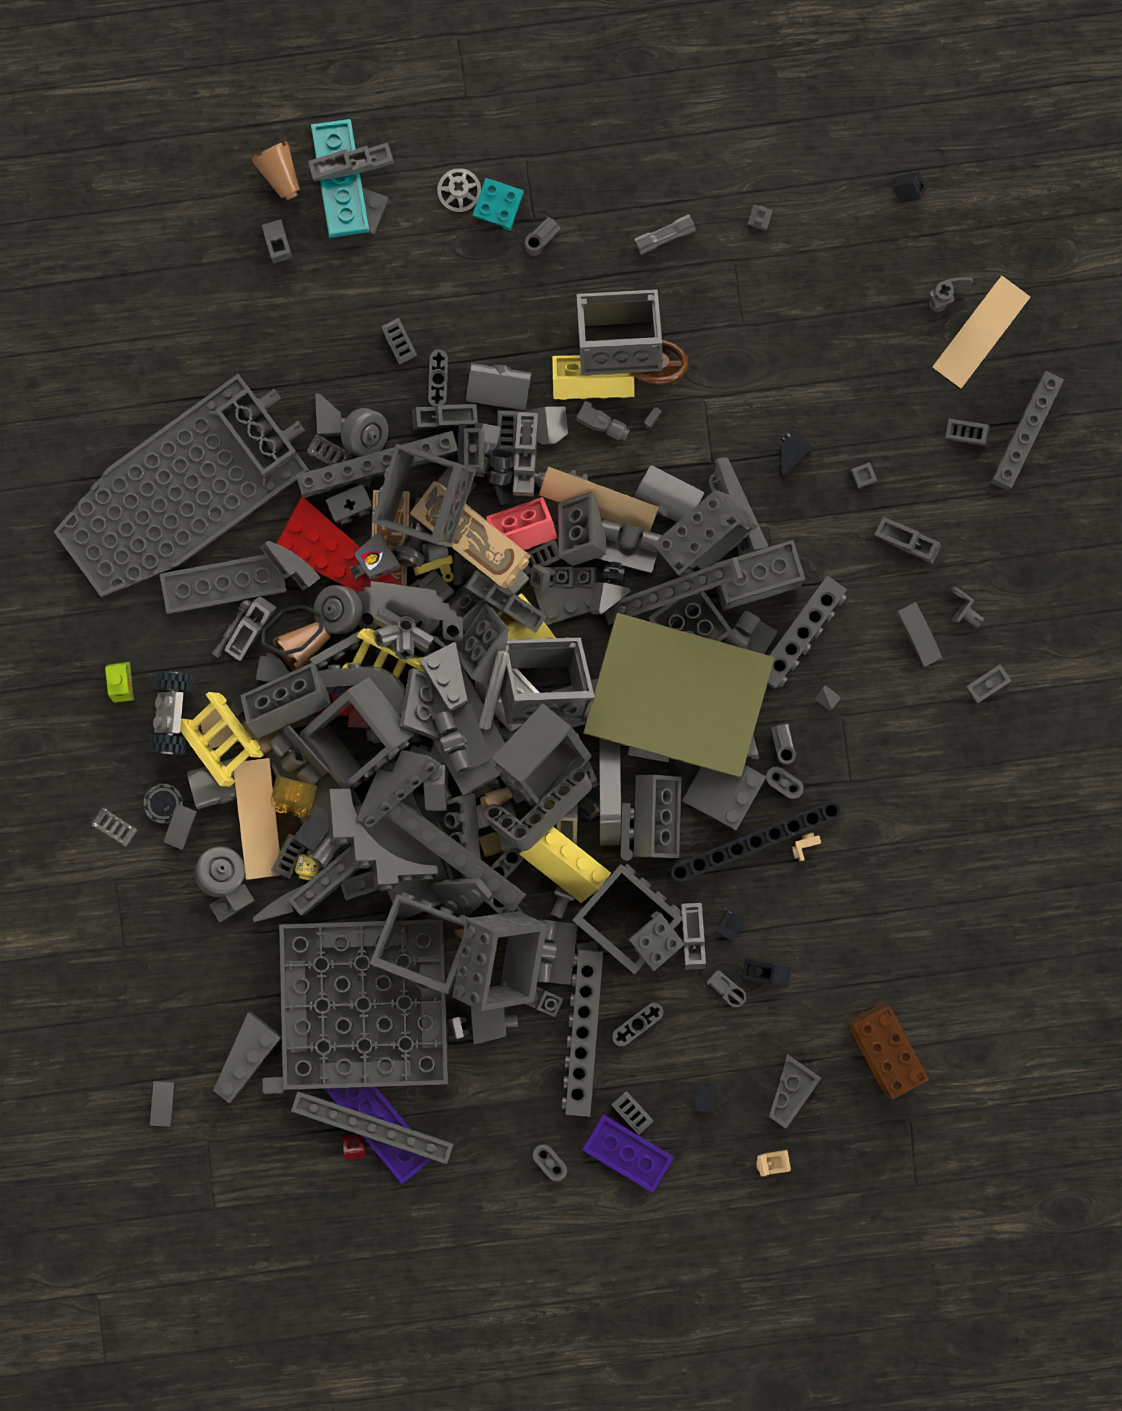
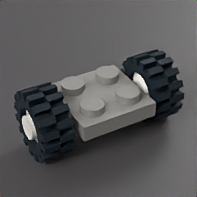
[149,672,192,754]

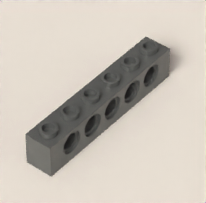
[990,371,1064,491]
[767,575,847,689]

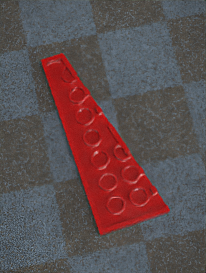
[277,497,417,622]

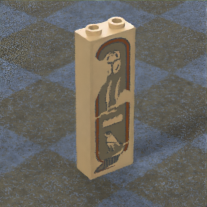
[410,481,531,588]

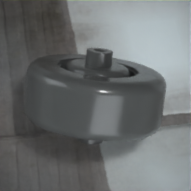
[341,408,388,457]
[314,585,362,635]
[194,847,245,897]

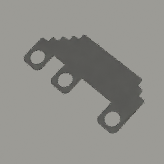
[357,581,463,641]

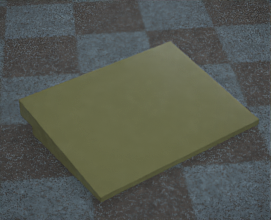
[583,613,774,778]

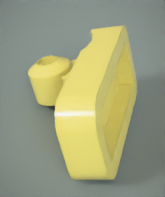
[413,555,454,582]

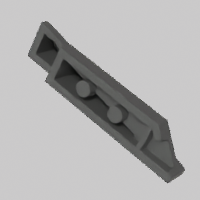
[709,458,768,556]

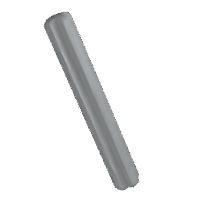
[479,651,509,730]

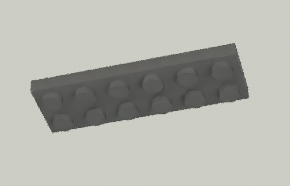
[160,554,287,614]

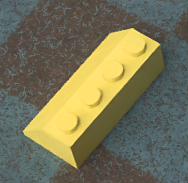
[552,355,634,400]
[519,827,611,903]

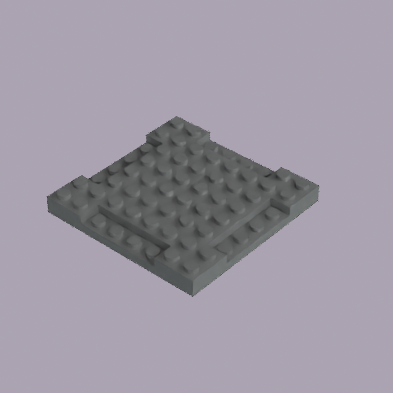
[279,919,448,1090]

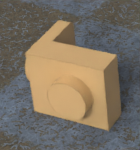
[792,833,821,862]
[756,1150,791,1176]

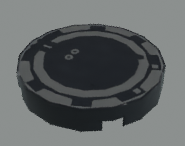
[143,783,184,824]

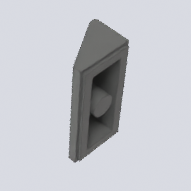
[464,428,484,469]

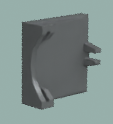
[629,911,685,971]

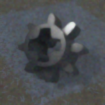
[603,561,626,586]

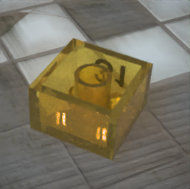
[271,776,317,818]

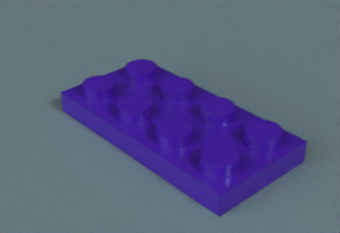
[582,1114,674,1193]

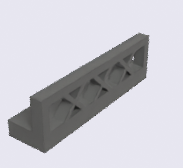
[288,846,360,916]

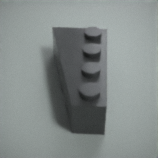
[431,793,480,882]
[213,1012,282,1103]

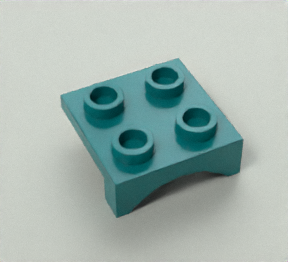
[473,178,524,231]

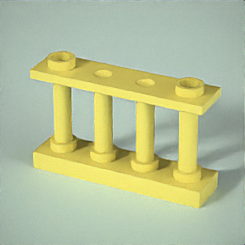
[342,628,425,693]
[180,692,263,787]

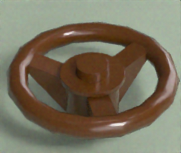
[631,339,689,385]

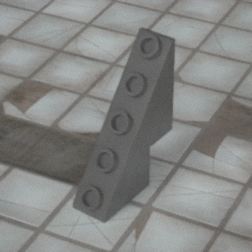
[357,750,441,827]

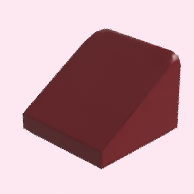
[342,1133,366,1160]

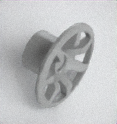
[438,169,481,212]

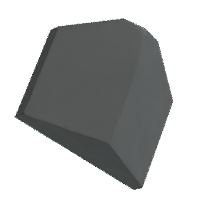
[525,407,568,445]

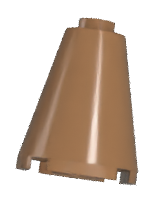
[251,141,300,200]
[273,622,331,671]

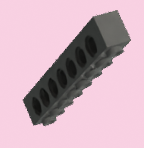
[296,431,458,498]
[562,949,603,1117]

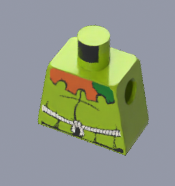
[105,662,134,703]

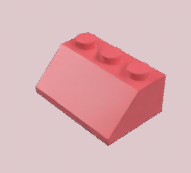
[486,497,558,550]

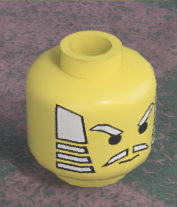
[295,850,323,881]

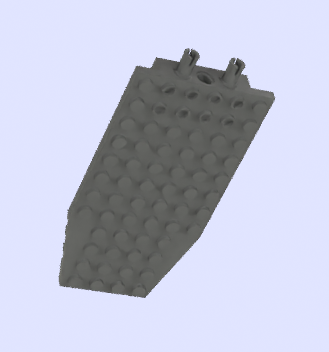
[54,374,309,597]

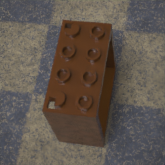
[846,1003,929,1100]

